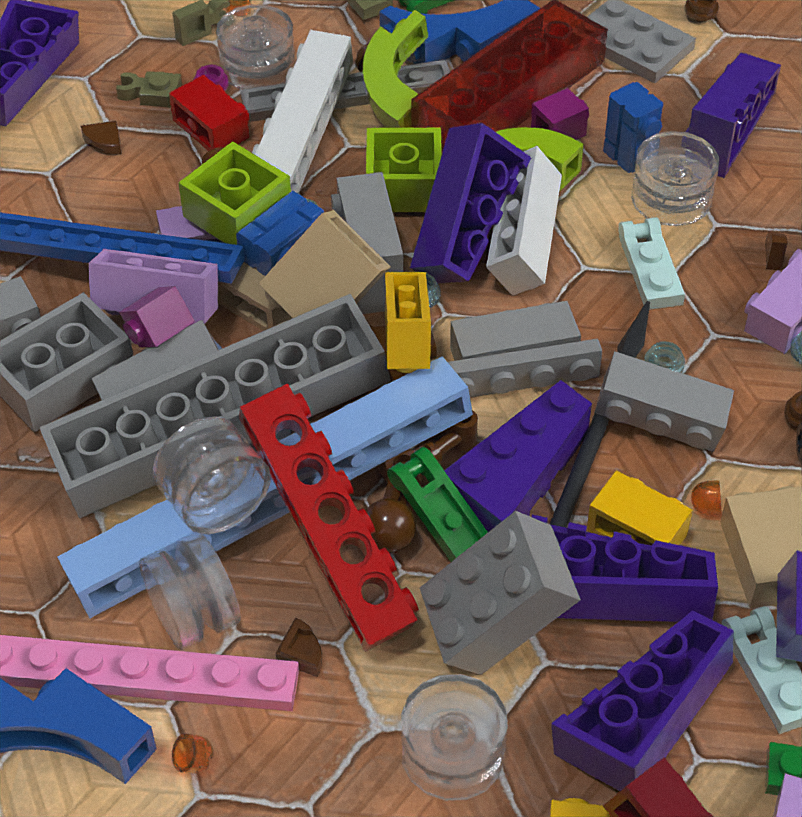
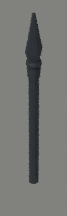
[550,301,650,528]

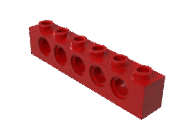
[239,383,419,652]

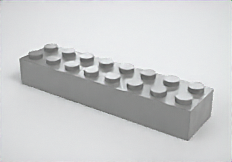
[39,294,391,519]

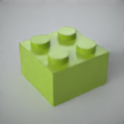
[366,127,442,212]
[178,142,291,245]

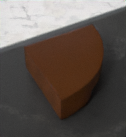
[80,121,122,154]
[765,231,788,270]
[275,617,322,677]

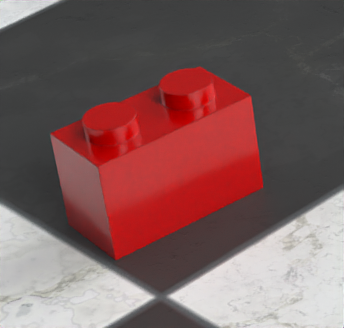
[169,74,250,151]

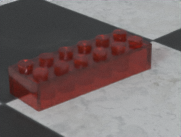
[411,0,608,152]

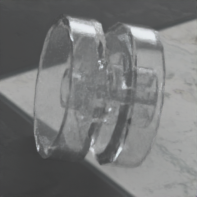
[216,4,296,90]
[631,131,719,226]
[152,416,271,535]
[139,532,241,651]
[401,674,508,801]

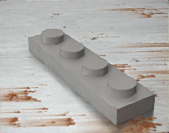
[448,339,602,397]

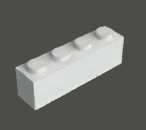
[486,146,562,296]

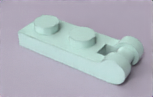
[618,217,685,310]
[722,606,802,734]

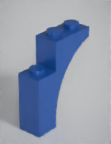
[380,0,541,71]
[0,668,157,784]

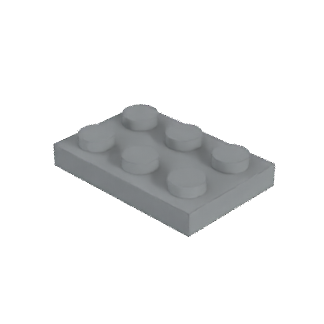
[571,0,696,83]

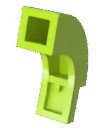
[363,10,429,128]
[496,127,584,191]

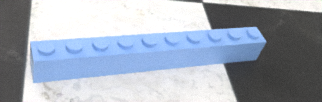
[57,356,473,619]

